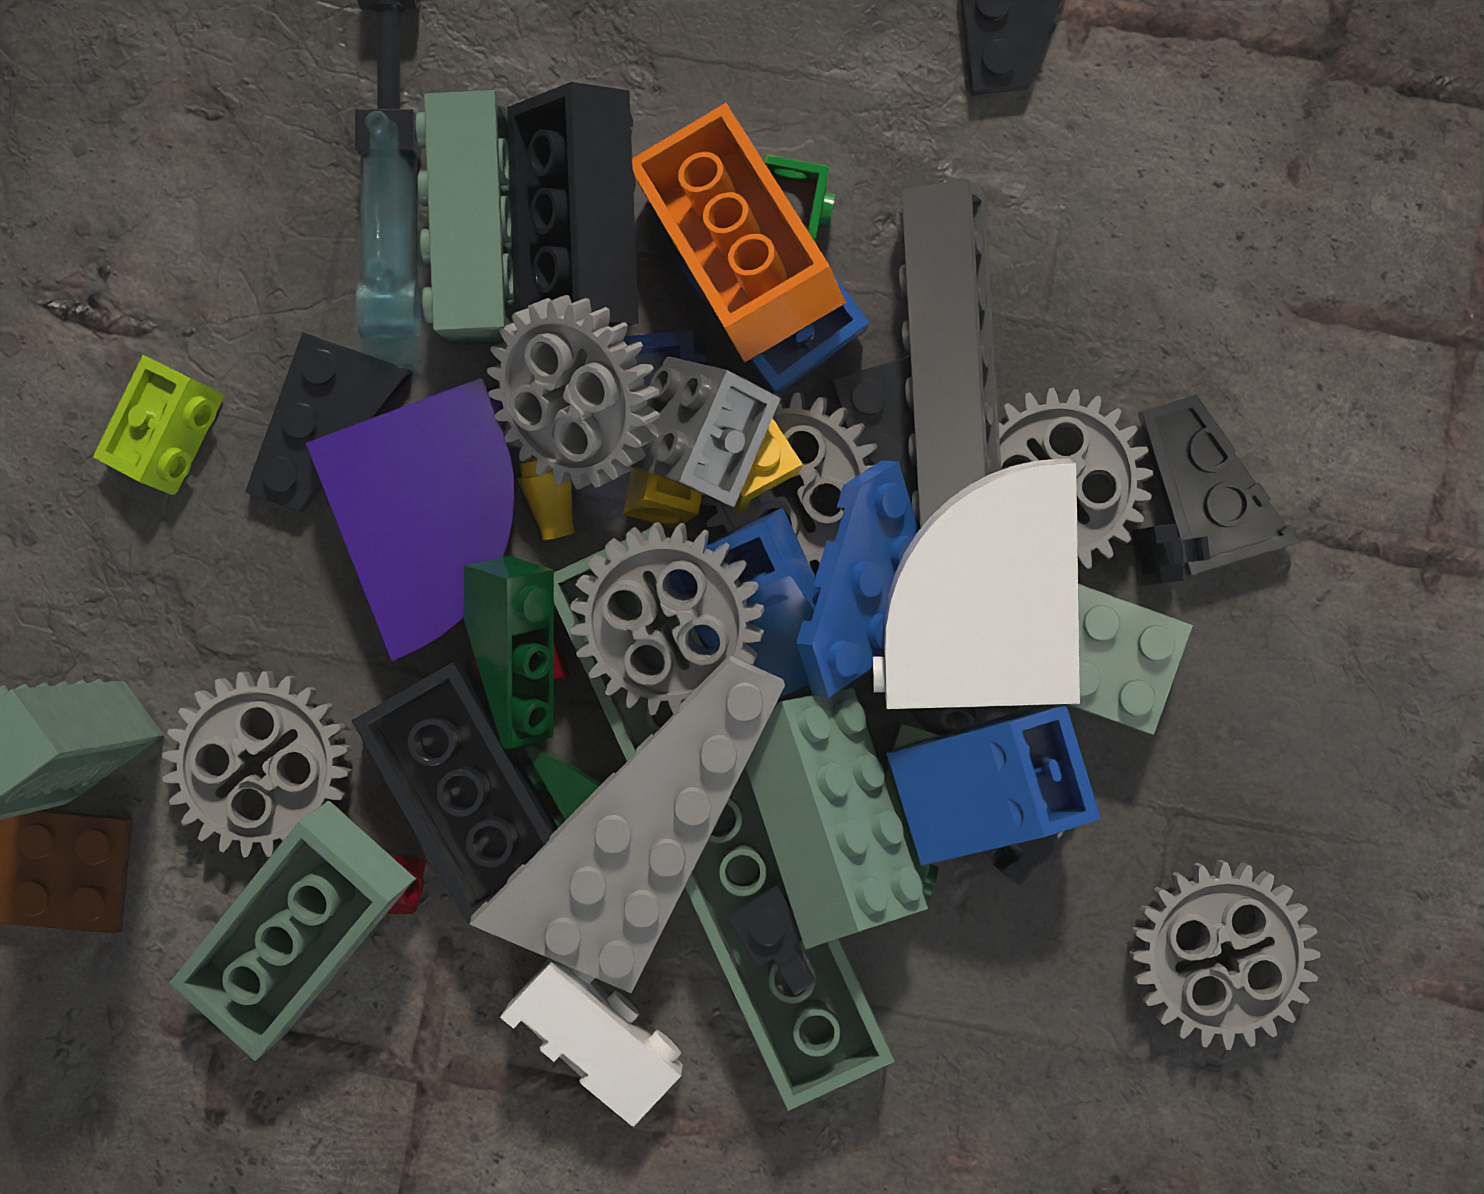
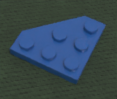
[796,460,919,698]

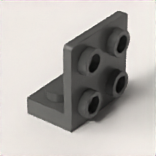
[631,357,781,507]

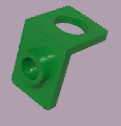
[763,155,836,242]

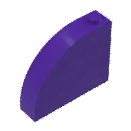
[306,377,514,661]

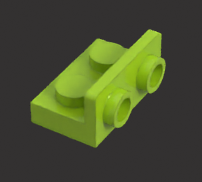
[93,355,224,495]

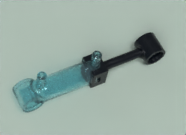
[355,0,422,338]

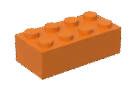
[632,103,847,363]

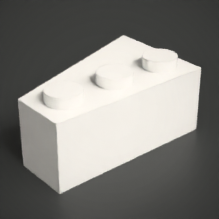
[500,958,683,1127]

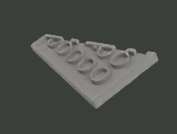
[470,655,785,993]

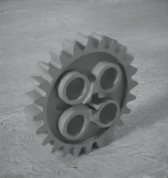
[487,295,660,489]
[999,388,1153,570]
[700,392,878,571]
[570,522,764,715]
[162,671,352,858]
[1129,860,1320,1050]

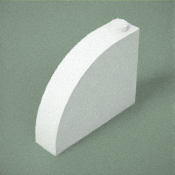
[873,458,1080,709]

